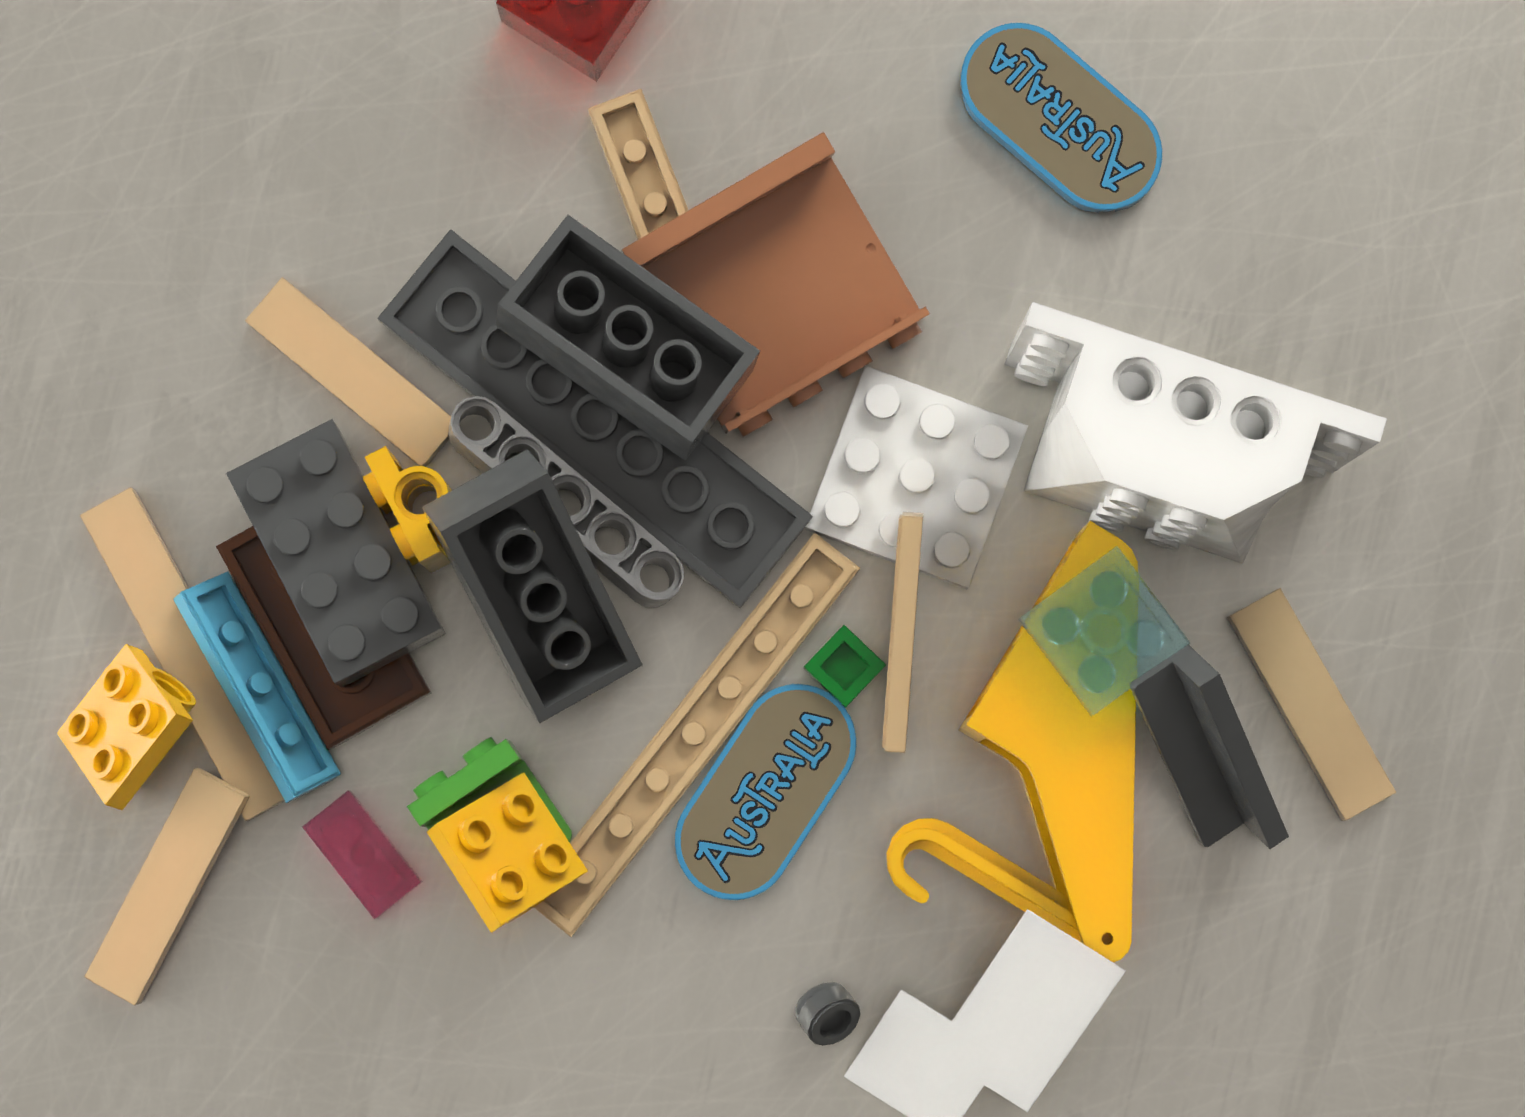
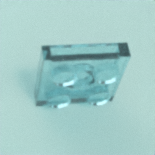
[1018,546,1190,716]

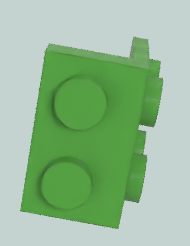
[407,737,572,842]

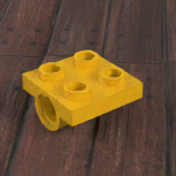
[362,446,452,573]
[57,644,196,811]
[426,772,588,933]

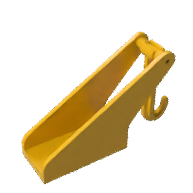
[886,521,1138,963]

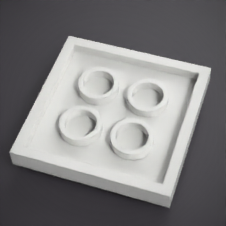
[805,365,1028,590]

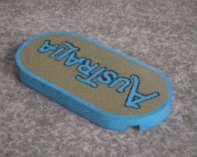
[960,23,1162,213]
[675,684,856,900]

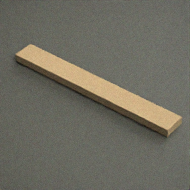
[534,532,860,937]

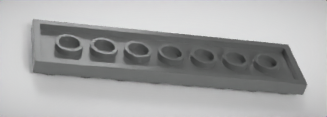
[377,229,813,608]

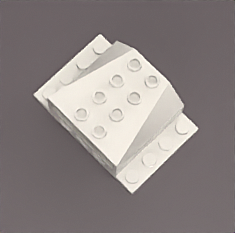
[1004,302,1387,564]

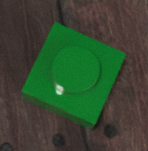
[803,625,886,708]

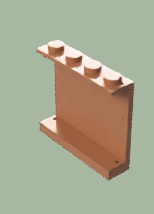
[621,132,930,437]

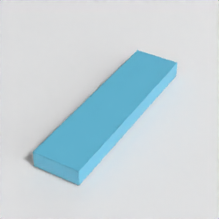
[173,571,341,803]

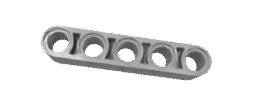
[448,396,684,608]

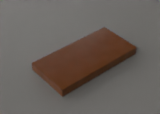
[216,526,432,750]

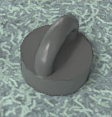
[795,982,860,1046]

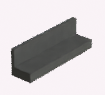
[1130,645,1289,849]

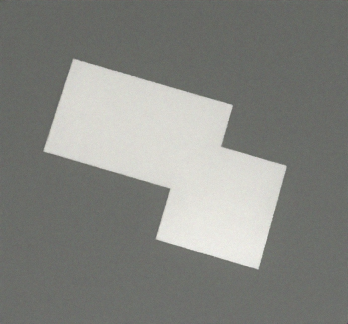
[844,909,1126,1117]

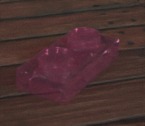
[302,790,423,919]

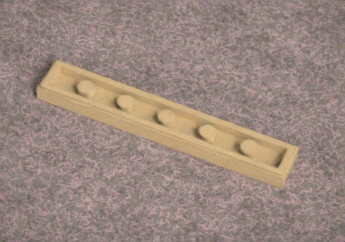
[80,487,285,821]

